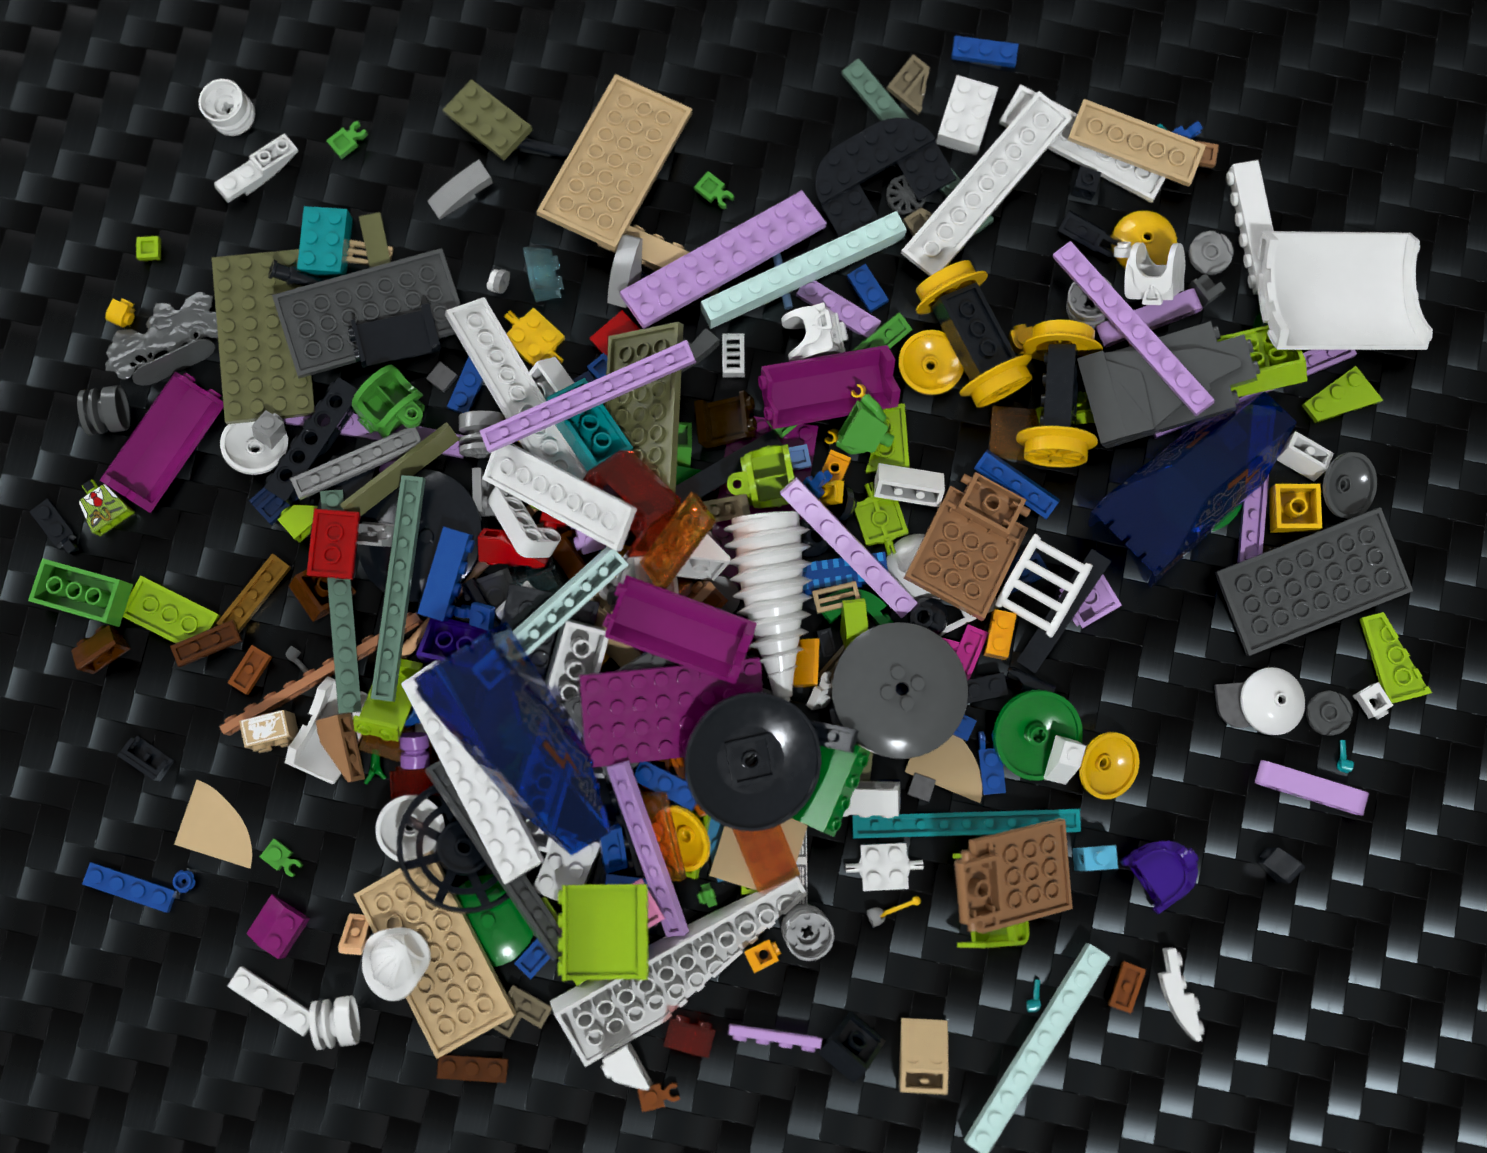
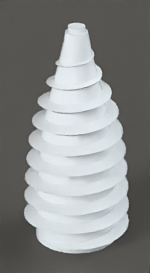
[724,511,812,701]

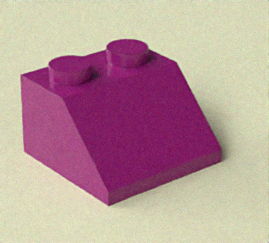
[246,894,310,959]

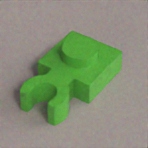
[326,121,367,159]
[694,171,734,209]
[260,839,303,877]

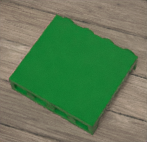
[792,745,870,837]

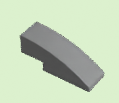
[428,160,493,220]
[607,234,643,308]

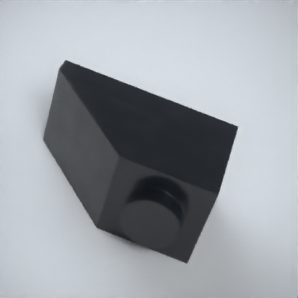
[1257,847,1305,883]

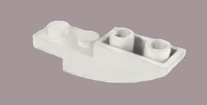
[214,134,298,203]
[1157,947,1204,1041]

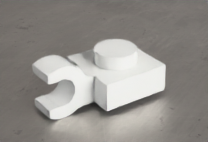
[806,672,833,710]

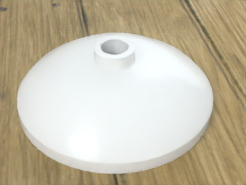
[220,422,288,475]
[886,534,934,600]
[1240,667,1305,735]
[376,795,445,861]

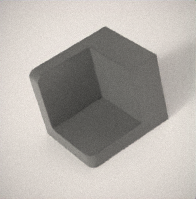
[1188,274,1226,307]

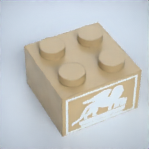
[239,710,299,753]

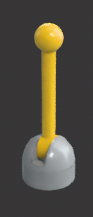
[867,896,921,928]

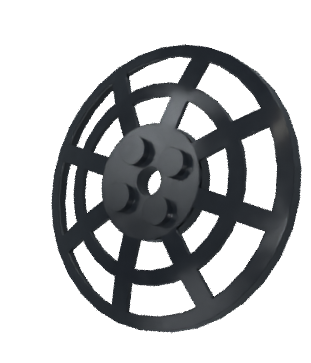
[396,785,529,914]

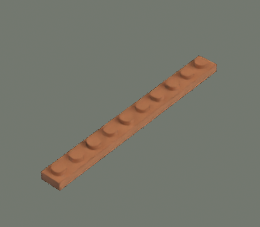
[219,612,424,736]

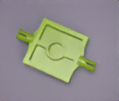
[854,482,909,556]

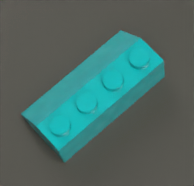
[546,378,633,479]

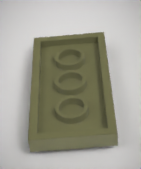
[443,80,533,160]

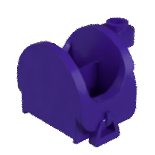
[1119,841,1199,914]

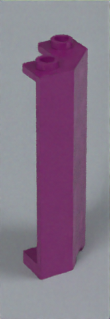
[758,345,901,429]
[100,372,224,513]
[603,575,757,684]

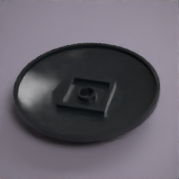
[357,469,483,602]
[684,692,821,831]

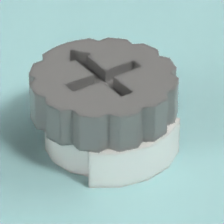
[487,269,510,294]

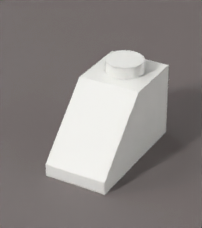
[1043,735,1086,785]

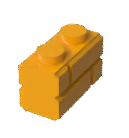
[983,609,1017,660]

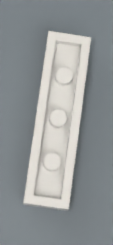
[228,966,310,1036]

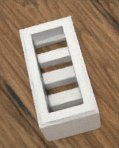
[722,334,745,377]

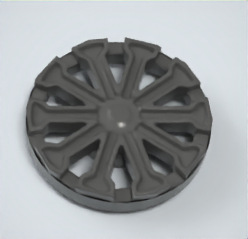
[886,175,926,215]

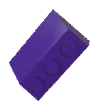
[416,618,494,679]

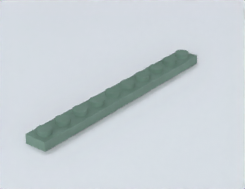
[842,58,994,234]
[371,475,426,702]
[320,490,361,714]

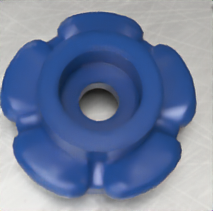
[173,870,195,893]

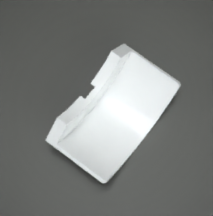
[285,676,368,784]

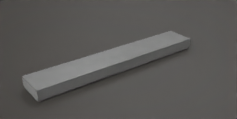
[290,427,422,500]

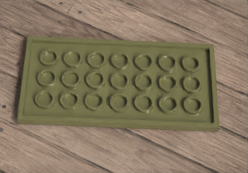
[212,249,315,425]
[605,322,684,504]

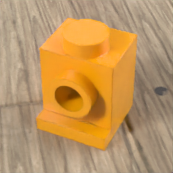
[822,449,851,481]
[744,939,781,973]

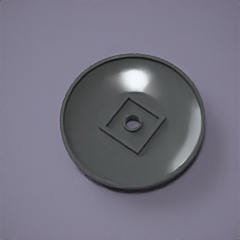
[832,622,968,759]

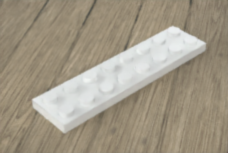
[999,85,1165,203]
[482,443,637,551]

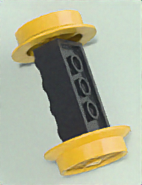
[916,260,1032,407]
[1016,320,1103,468]

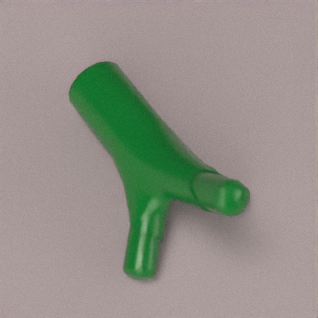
[364,749,386,784]

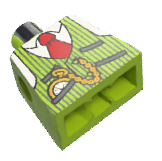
[79,480,135,536]

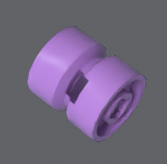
[399,732,430,769]

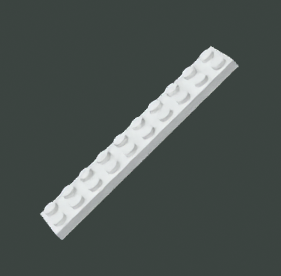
[901,91,1073,276]
[445,297,591,481]
[401,660,544,884]

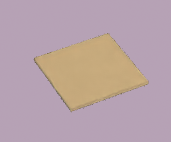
[709,818,808,891]

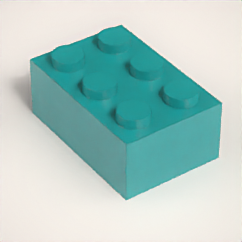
[297,206,353,279]

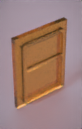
[989,406,1044,461]

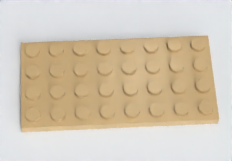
[537,74,692,251]
[354,851,517,1059]

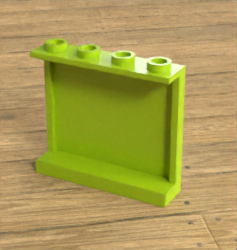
[558,884,649,981]

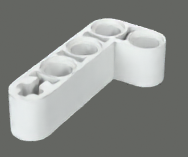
[487,486,561,558]

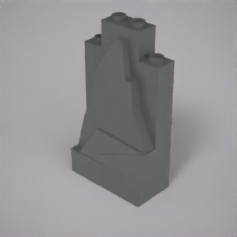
[1077,321,1260,448]

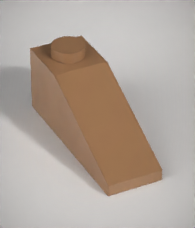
[316,713,365,782]

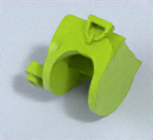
[727,444,795,509]

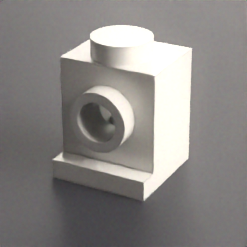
[1353,682,1393,719]

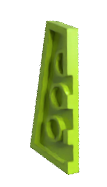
[1360,612,1432,703]

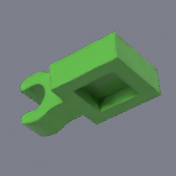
[697,883,717,908]

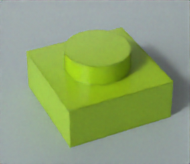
[136,236,161,261]

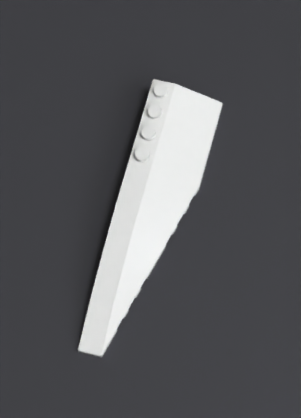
[550,875,807,1067]

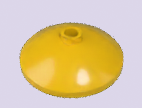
[1111,211,1177,268]
[898,330,964,395]
[1079,732,1139,799]
[652,806,710,872]

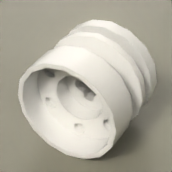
[199,79,255,136]
[309,995,360,1050]

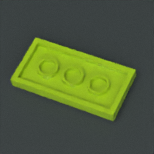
[123,575,221,643]

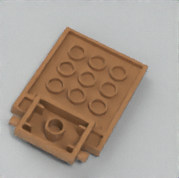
[903,472,1031,621]
[955,818,1072,933]

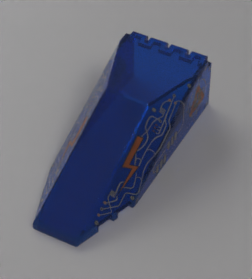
[1088,391,1297,588]
[413,622,611,856]

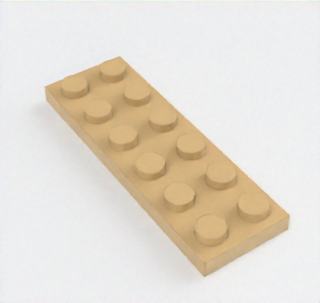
[1067,99,1206,187]

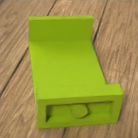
[353,658,423,741]

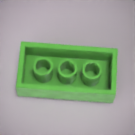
[28,558,133,627]

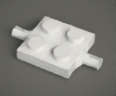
[845,842,923,891]

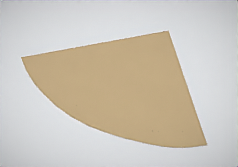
[905,735,983,803]
[174,780,252,868]

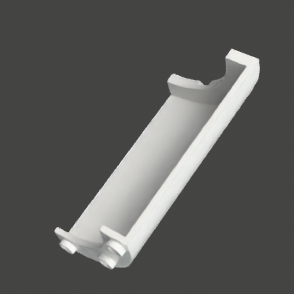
[1257,231,1433,350]

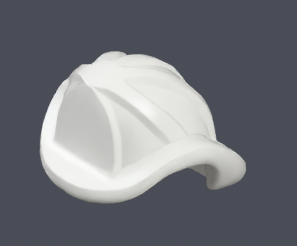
[362,927,431,1001]

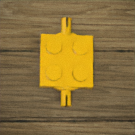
[504,307,565,367]

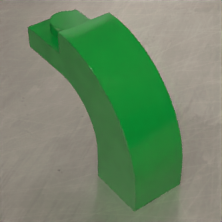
[820,589,894,626]

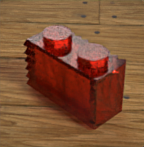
[390,764,440,799]

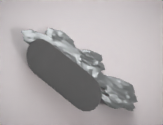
[105,292,218,386]

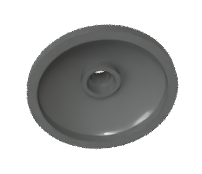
[1323,452,1377,519]

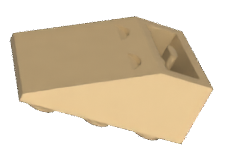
[899,1018,948,1094]

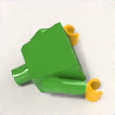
[825,384,894,455]

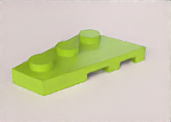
[1302,366,1383,423]

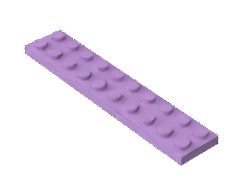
[620,191,826,329]

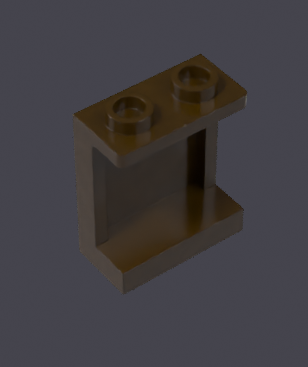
[694,390,757,449]

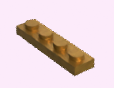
[216,553,292,633]

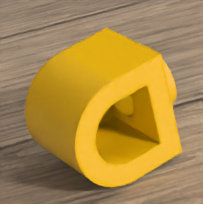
[106,299,135,328]
[1008,324,1033,354]

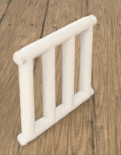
[994,534,1093,638]

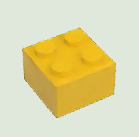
[1269,484,1322,533]

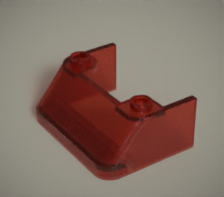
[583,450,681,558]

